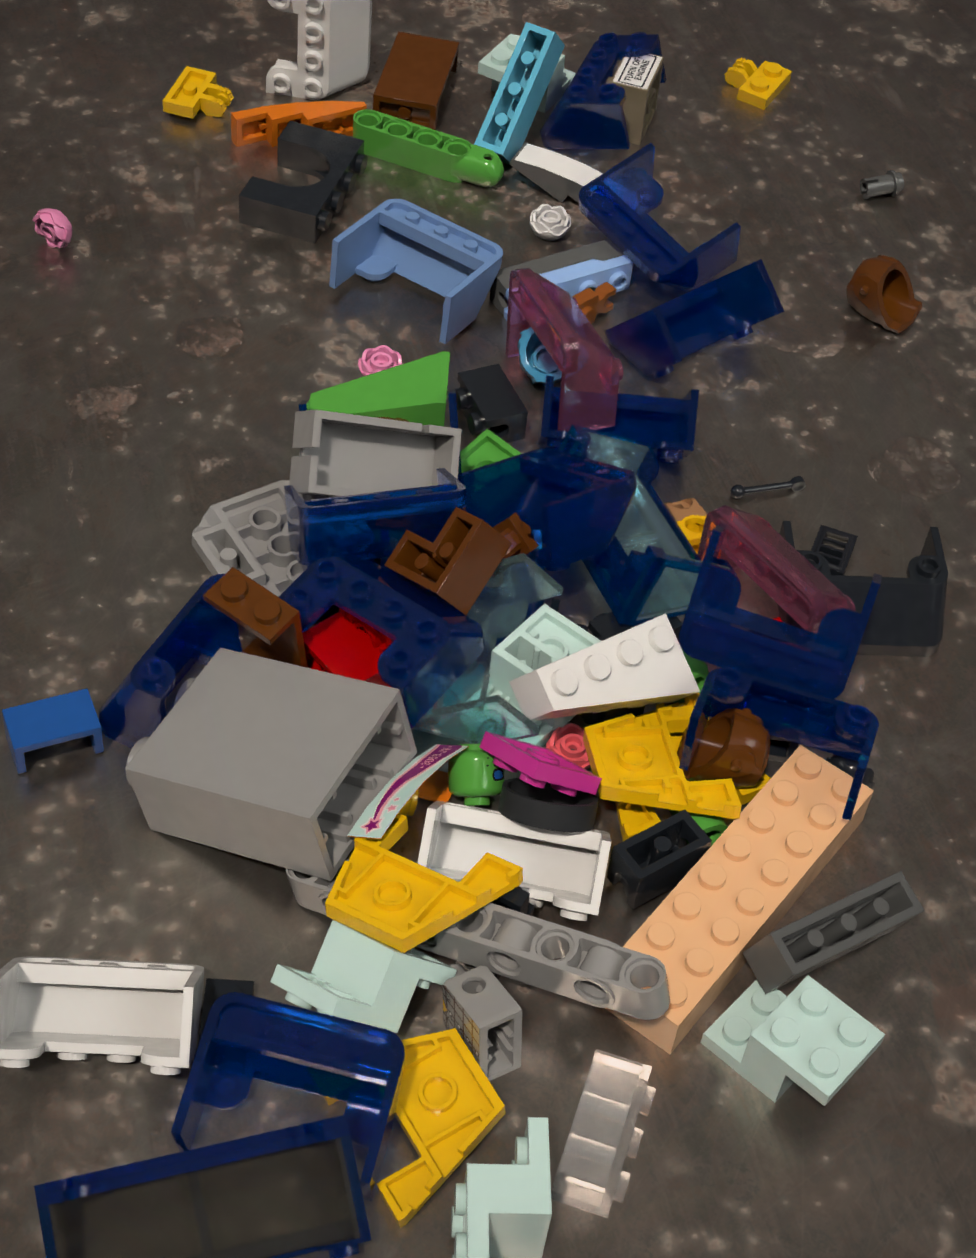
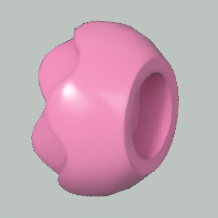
[32,208,73,249]
[358,345,404,377]

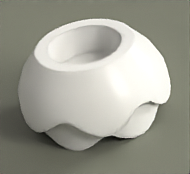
[530,204,571,241]

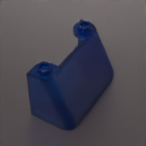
[99,574,242,749]

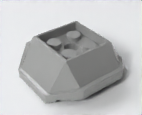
[191,480,375,618]

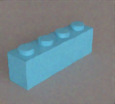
[474,22,565,165]

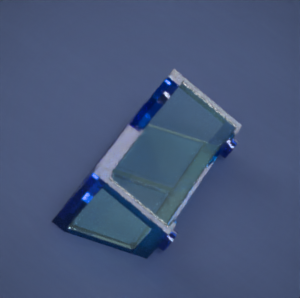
[539,424,737,626]

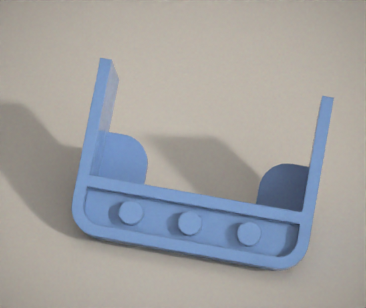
[329,199,503,344]

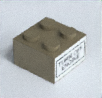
[600,48,664,145]

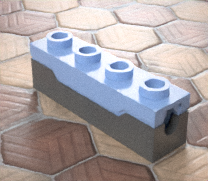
[489,237,633,324]

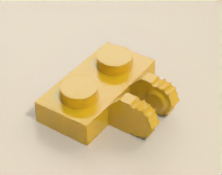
[724,57,792,110]
[162,66,234,119]

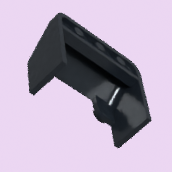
[771,521,948,657]

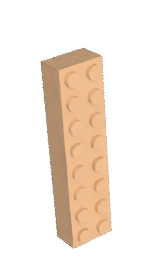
[605,745,874,1054]

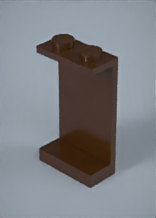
[373,31,459,130]
[203,567,308,668]

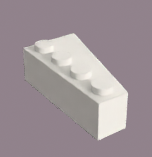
[509,613,700,722]

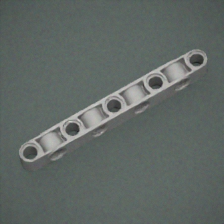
[286,859,670,1020]

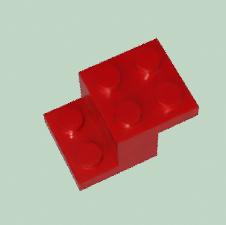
[303,576,407,688]

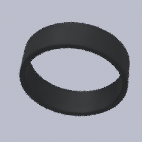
[498,778,599,832]

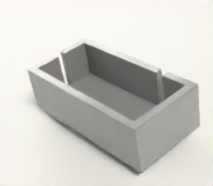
[289,410,462,509]

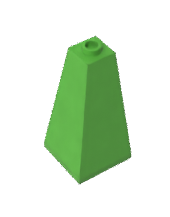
[301,351,450,426]

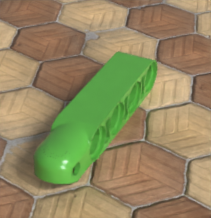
[353,109,504,188]

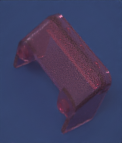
[505,268,623,437]
[690,505,855,675]

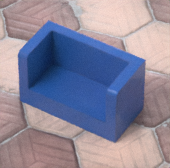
[2,688,104,774]

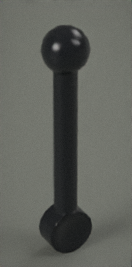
[730,476,806,499]

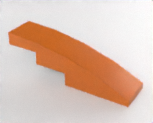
[231,101,367,147]

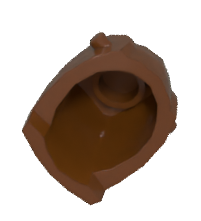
[846,255,922,334]
[677,708,770,788]

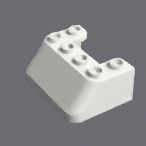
[266,0,372,100]
[417,801,611,921]
[0,956,204,1075]

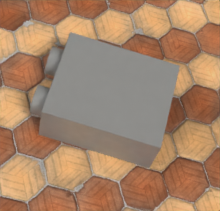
[125,648,417,881]

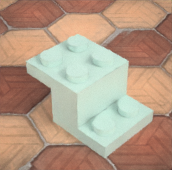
[478,33,577,113]
[460,603,601,747]
[270,920,457,1035]
[700,975,885,1106]
[451,1117,552,1258]

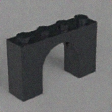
[239,121,368,244]

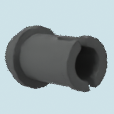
[860,170,904,199]

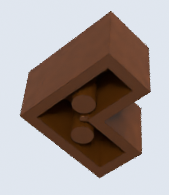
[384,507,512,615]

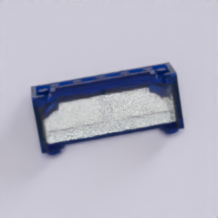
[34,1115,372,1258]

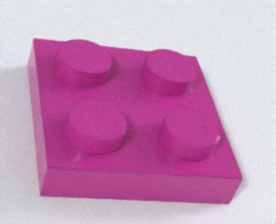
[479,731,602,796]

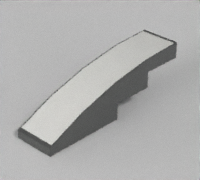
[509,142,646,226]

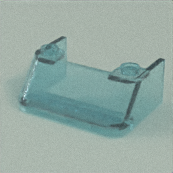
[401,553,563,744]

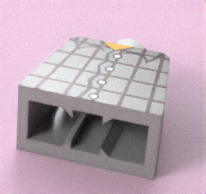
[441,964,523,1081]

